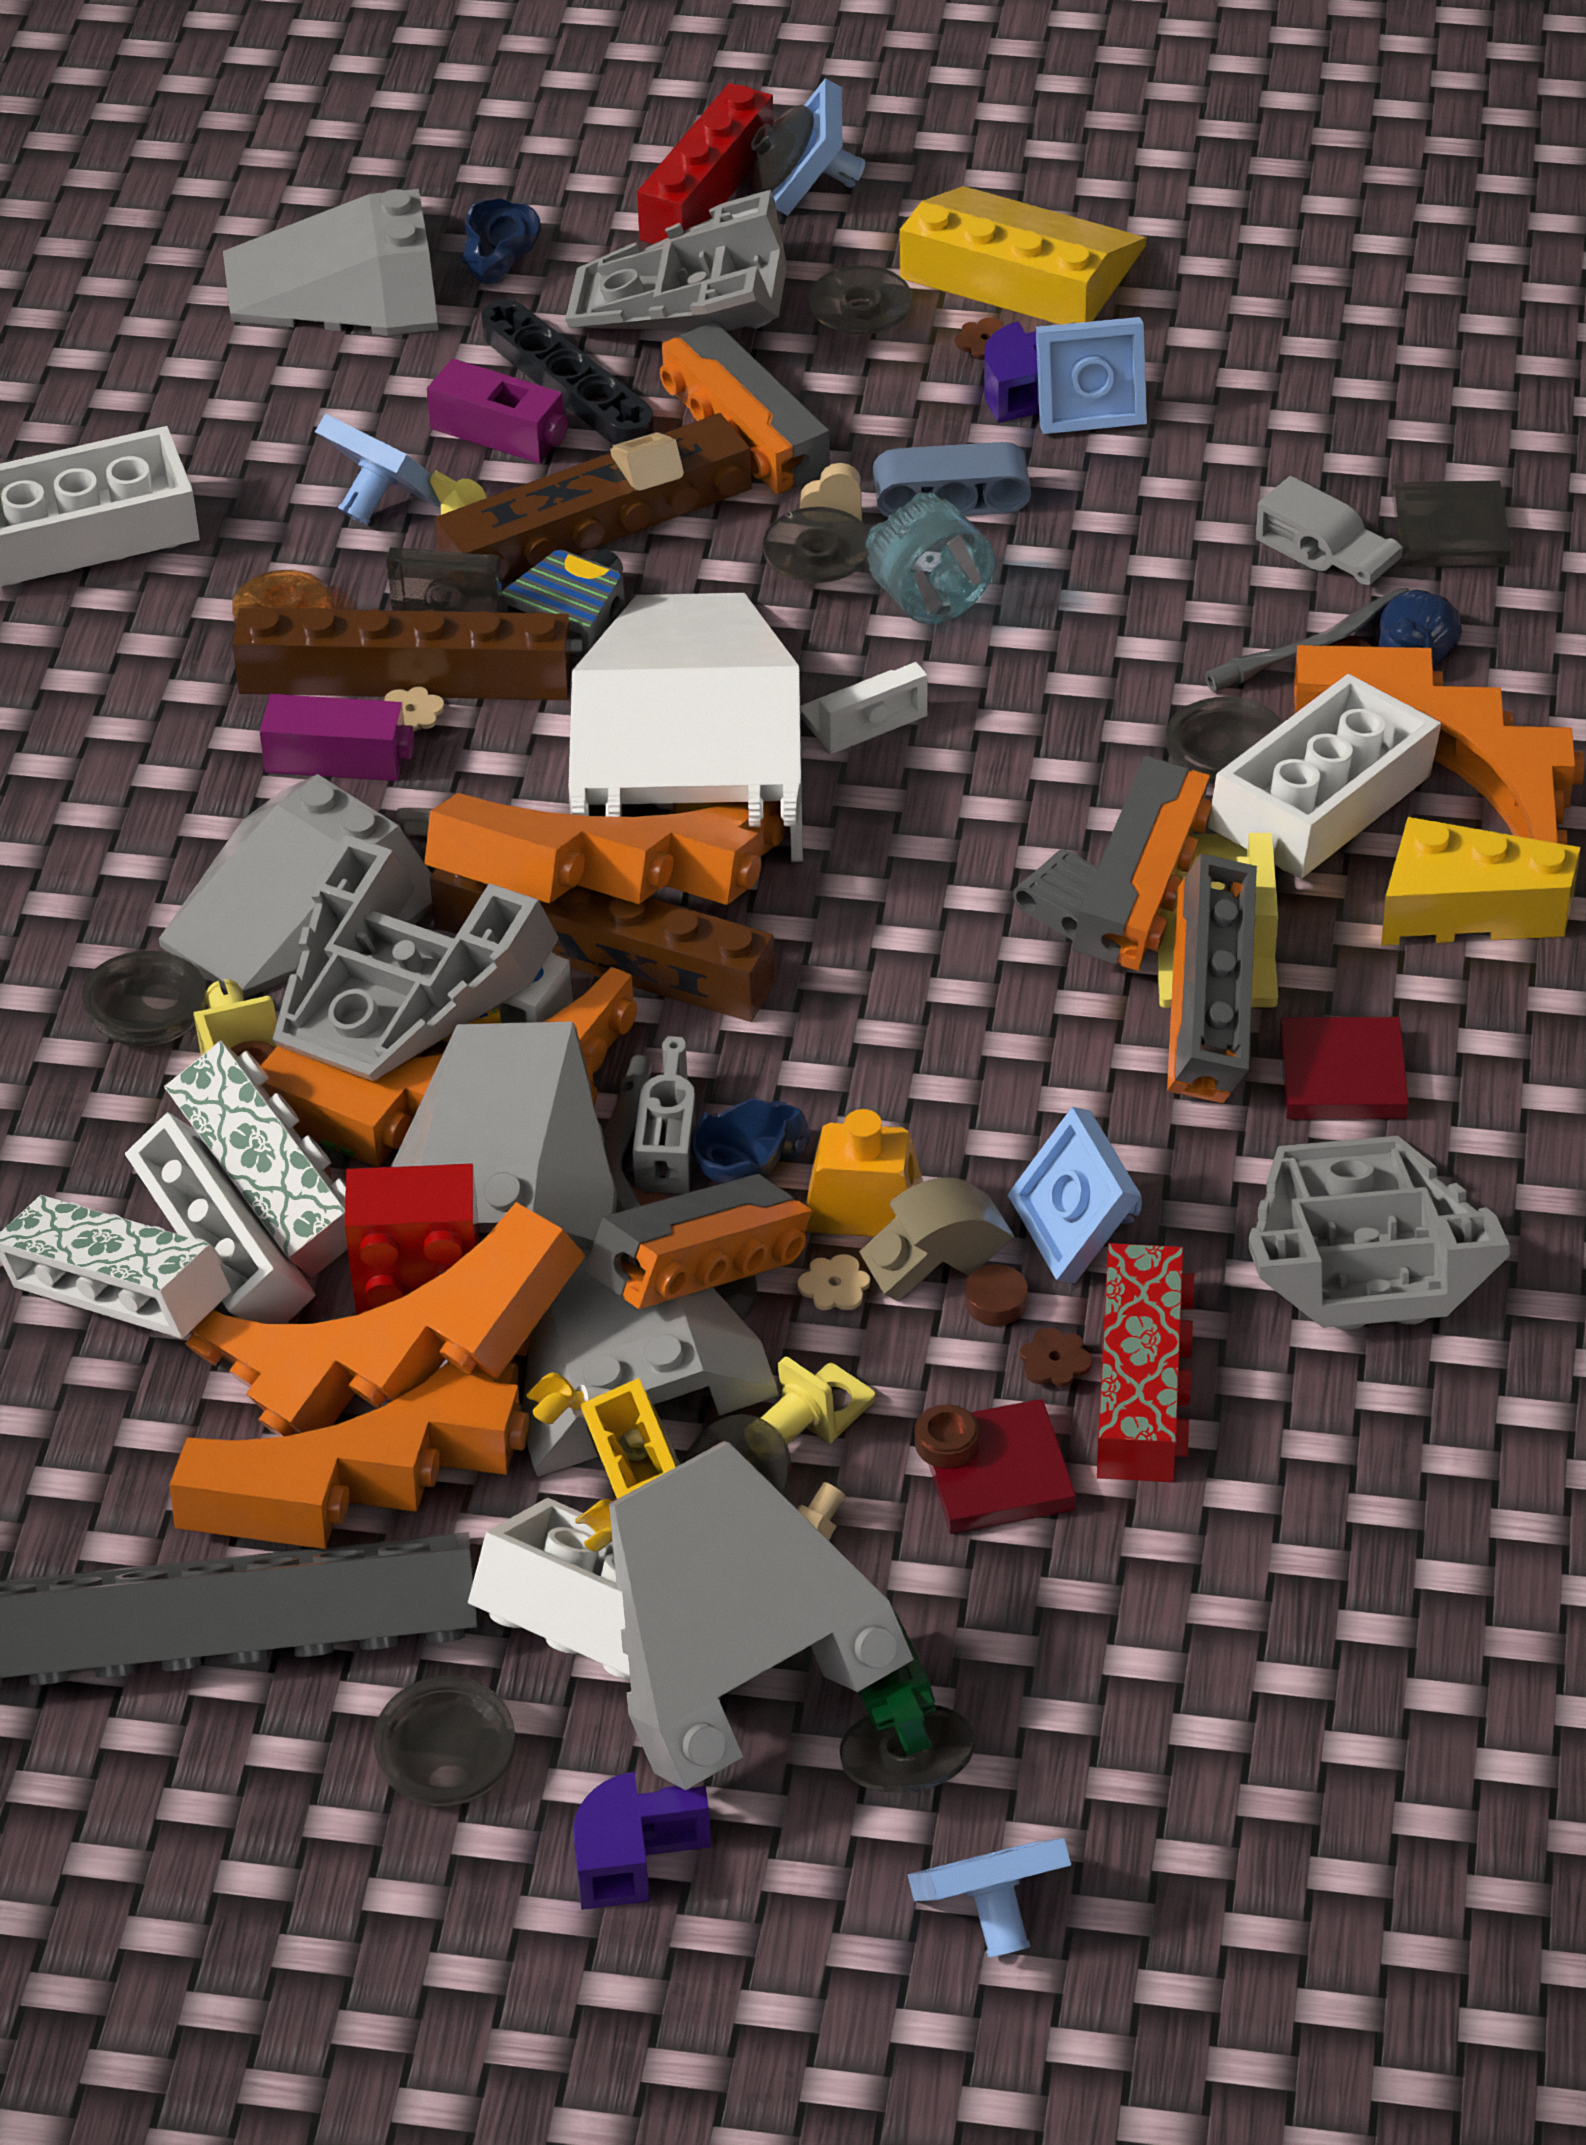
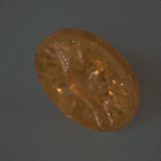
[232,569,333,623]

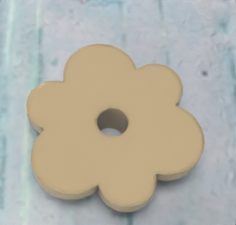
[385,687,444,732]
[798,1254,870,1310]

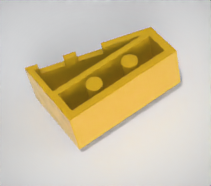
[1381,817,1581,946]

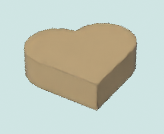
[800,463,863,524]

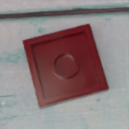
[1280,1017,1409,1119]
[928,1398,1076,1534]

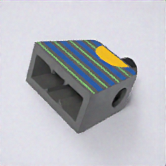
[500,549,625,664]

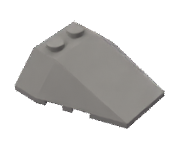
[223,189,439,336]
[565,190,787,331]
[159,774,433,999]
[391,1021,618,1251]
[1249,1136,1510,1330]
[522,1250,780,1477]

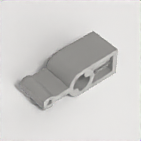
[1256,475,1403,585]
[633,1036,696,1194]

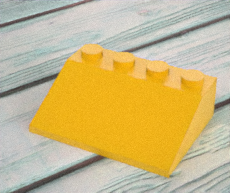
[900,186,1147,325]

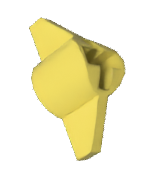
[429,470,487,514]

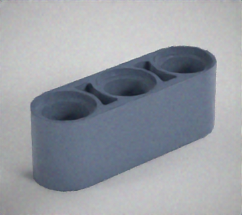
[873,442,1031,520]

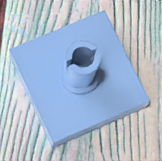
[771,78,865,216]
[1036,317,1147,434]
[315,413,441,525]
[1007,1107,1142,1283]
[907,1838,1071,1957]

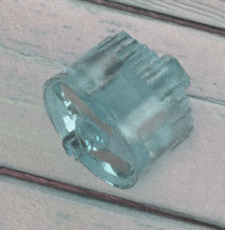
[865,493,995,624]

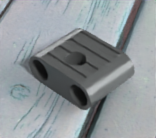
[1013,849,1098,941]

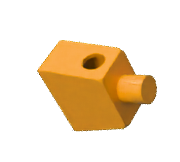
[805,1109,923,1237]

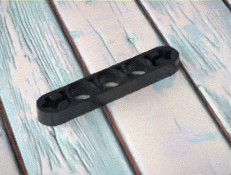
[481,300,654,445]

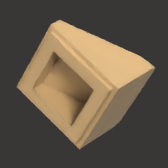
[610,432,684,491]

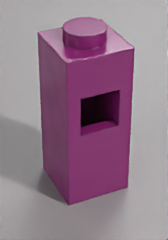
[427,358,568,464]
[260,694,414,781]

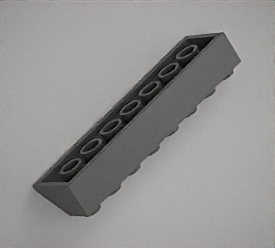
[0,1532,477,1687]

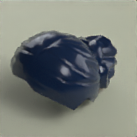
[461,198,541,284]
[1378,589,1462,667]
[691,1098,810,1185]

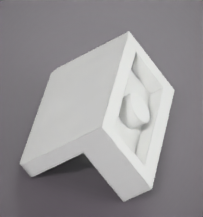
[800,662,927,754]

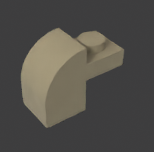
[859,1178,1015,1302]

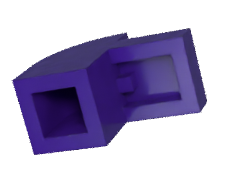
[984,321,1075,423]
[573,1772,711,1910]

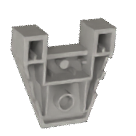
[272,834,559,1081]
[609,1441,914,1790]

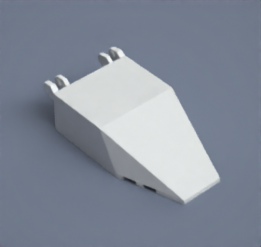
[569,593,803,862]

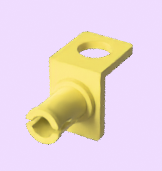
[193,979,277,1056]
[746,1356,875,1459]

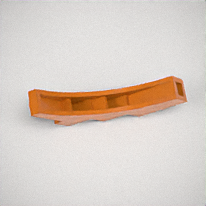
[1294,645,1584,845]
[424,793,787,905]
[261,967,637,1167]
[185,1202,586,1437]
[169,1332,532,1549]

